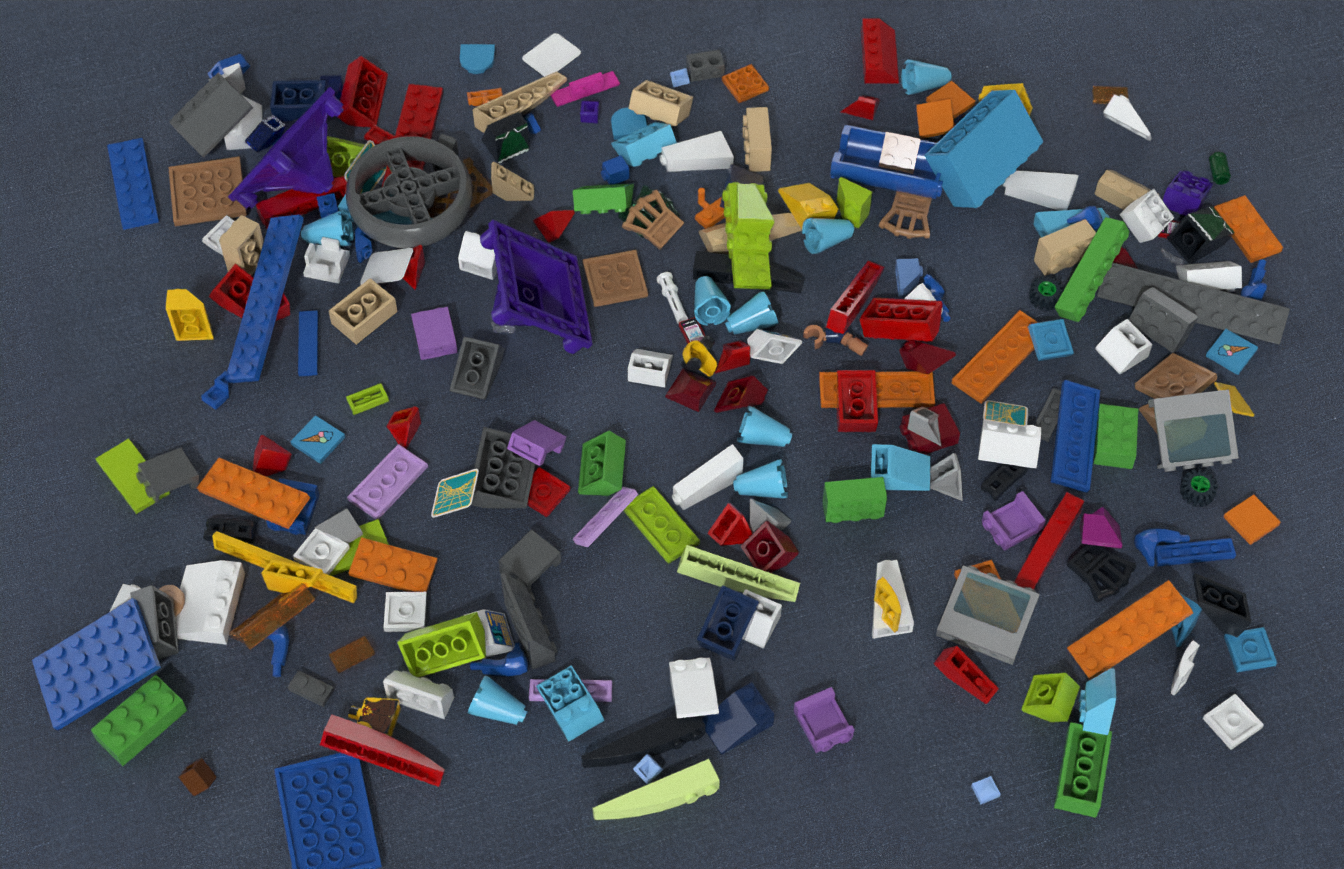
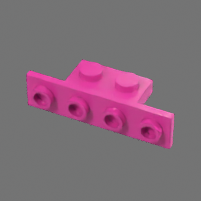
[551,71,620,107]

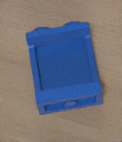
[266,478,319,535]

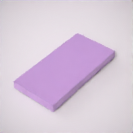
[347,444,428,520]

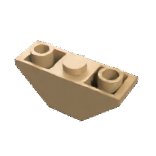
[491,162,534,201]

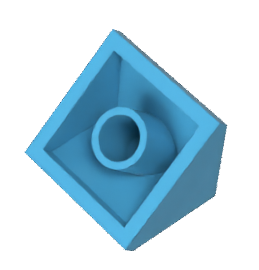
[1171,593,1202,647]

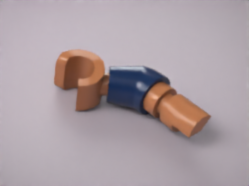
[803,325,868,356]

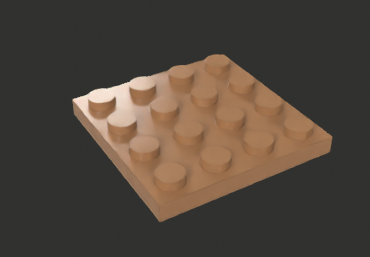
[169,157,247,226]

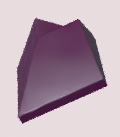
[1080,507,1122,548]

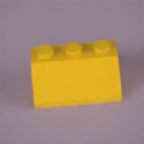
[166,289,214,341]

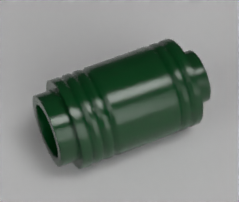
[1209,152,1231,185]

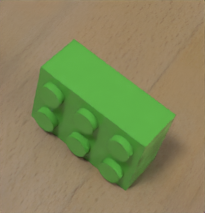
[1093,404,1138,469]
[822,477,887,523]

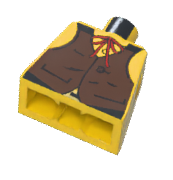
[348,697,401,737]

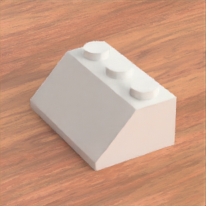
[224,95,262,150]
[1176,261,1242,292]
[978,420,1041,468]
[383,670,454,719]

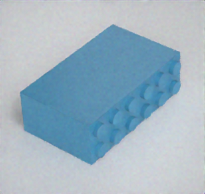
[924,90,1043,208]

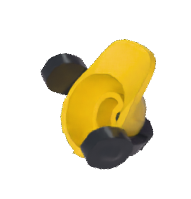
[681,336,717,377]

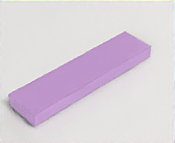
[573,487,638,547]
[529,679,612,702]

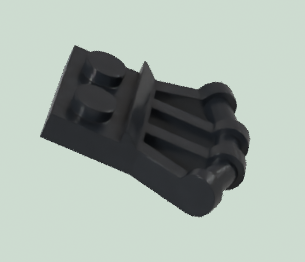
[1067,544,1136,603]

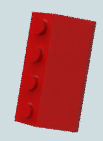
[861,18,899,84]
[337,56,388,128]
[860,298,942,342]

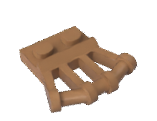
[622,189,684,250]
[879,191,932,239]

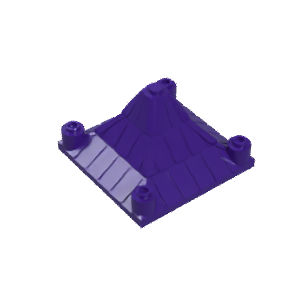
[228,87,344,209]
[480,220,593,354]

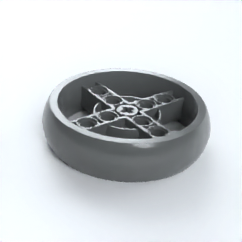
[346,136,473,248]

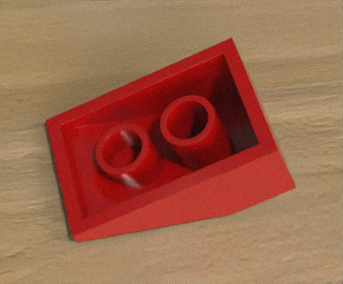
[208,263,253,318]
[837,370,878,432]

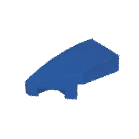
[522,112,541,134]
[201,371,229,410]

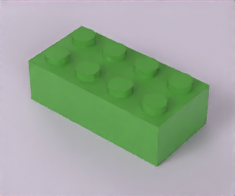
[91,675,187,766]
[1054,722,1112,818]

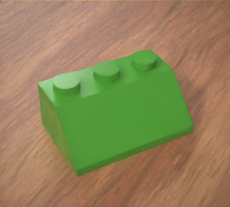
[573,183,634,214]
[578,431,626,496]

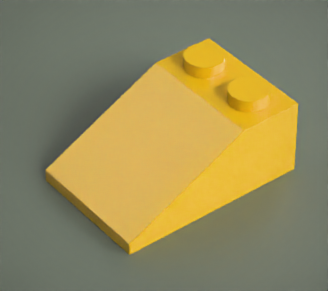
[778,183,838,229]

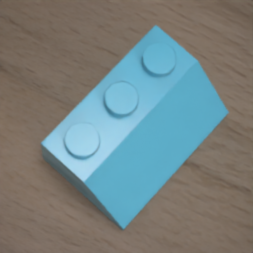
[611,122,677,167]
[1079,668,1116,735]

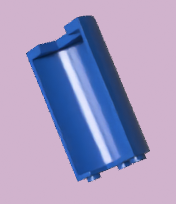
[830,125,943,199]

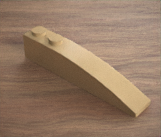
[473,72,567,133]
[699,213,802,255]

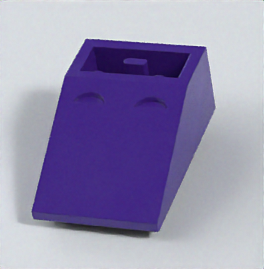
[1162,170,1213,216]

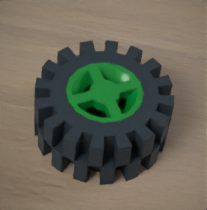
[1029,276,1064,311]
[1180,469,1218,507]

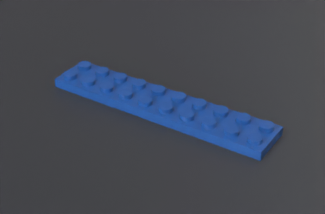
[226,214,304,383]

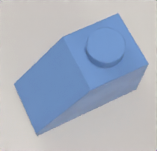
[895,258,923,299]

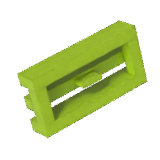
[346,383,389,415]

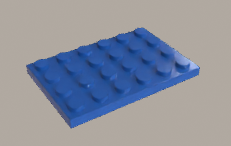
[32,598,161,730]
[274,753,382,869]

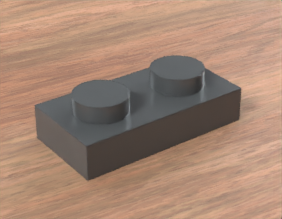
[288,670,334,707]

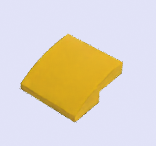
[874,577,901,633]

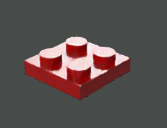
[527,467,570,517]

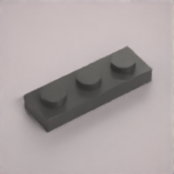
[1034,388,1061,442]

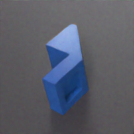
[208,54,250,78]
[355,227,373,263]

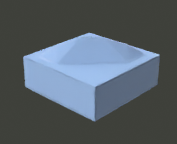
[670,68,690,88]
[633,754,663,784]
[971,776,1000,804]

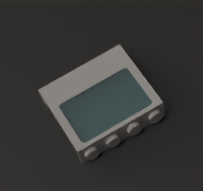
[1148,389,1239,472]
[936,565,1040,665]

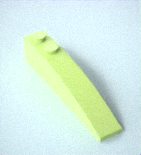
[677,545,800,602]
[593,759,720,820]

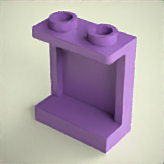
[411,307,458,360]
[507,420,566,466]
[982,491,1046,551]
[794,687,854,753]

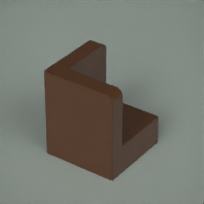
[178,758,216,796]

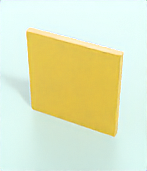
[1214,382,1255,417]

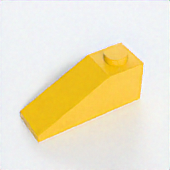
[261,559,323,593]

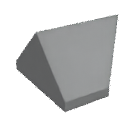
[908,406,941,446]
[930,453,963,501]
[750,499,791,534]
[314,509,363,543]

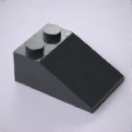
[1193,573,1252,638]

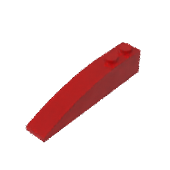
[256,176,347,229]
[826,261,885,334]
[1014,492,1084,589]
[320,715,445,787]

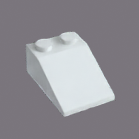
[669,658,719,718]

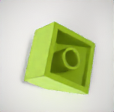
[837,177,872,228]
[1021,673,1080,722]

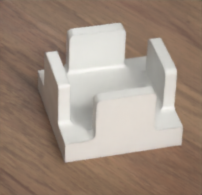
[303,237,350,283]

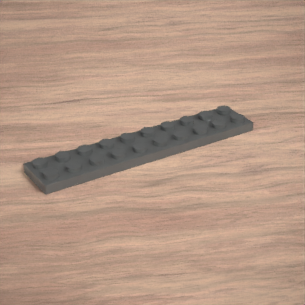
[1097,263,1290,345]

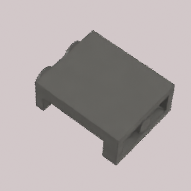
[136,448,199,503]
[499,530,561,592]

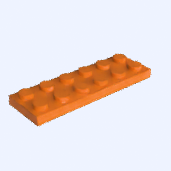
[951,310,1039,404]
[819,372,935,408]
[197,458,310,529]
[1067,580,1193,680]

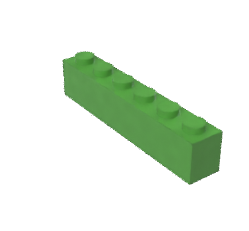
[1054,217,1129,322]

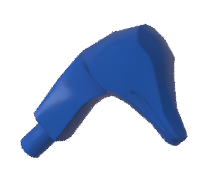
[1067,206,1103,232]
[1241,259,1267,301]
[923,274,950,322]
[1134,528,1190,566]
[250,619,289,677]
[470,643,528,676]

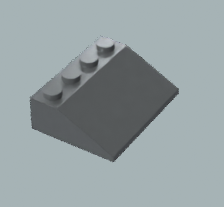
[169,72,254,158]
[471,427,535,508]
[500,573,557,670]

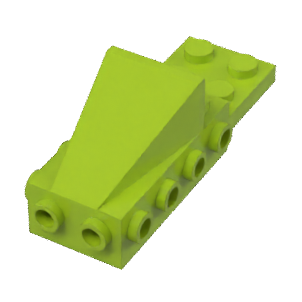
[722,182,774,289]

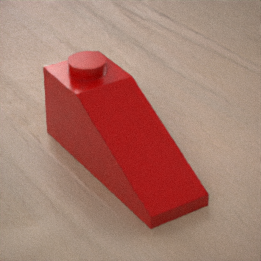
[933,646,999,704]

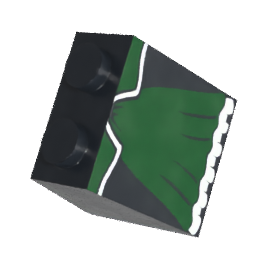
[482,112,529,164]
[1167,206,1235,264]

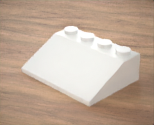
[175,560,245,645]

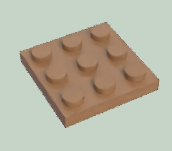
[583,250,648,307]
[1135,353,1217,399]

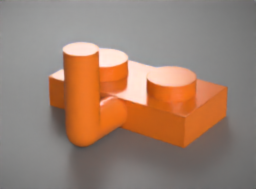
[467,88,503,106]
[695,188,725,229]

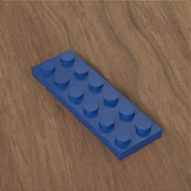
[107,138,159,230]
[1051,380,1100,493]

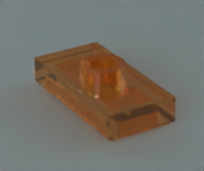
[1092,86,1129,104]
[328,636,375,673]

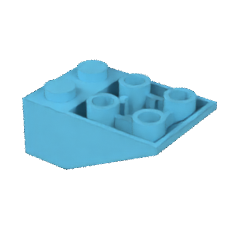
[871,444,930,491]
[536,665,604,742]

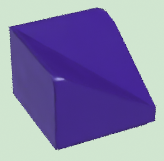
[580,101,599,123]

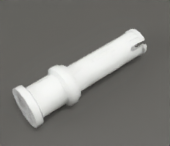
[656,272,688,324]

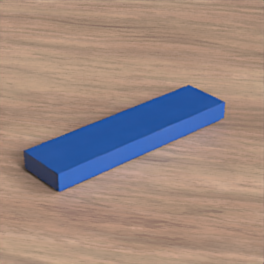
[298,310,318,376]
[1155,538,1236,567]

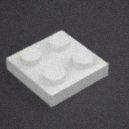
[293,528,350,575]
[384,592,427,632]
[1203,694,1263,750]

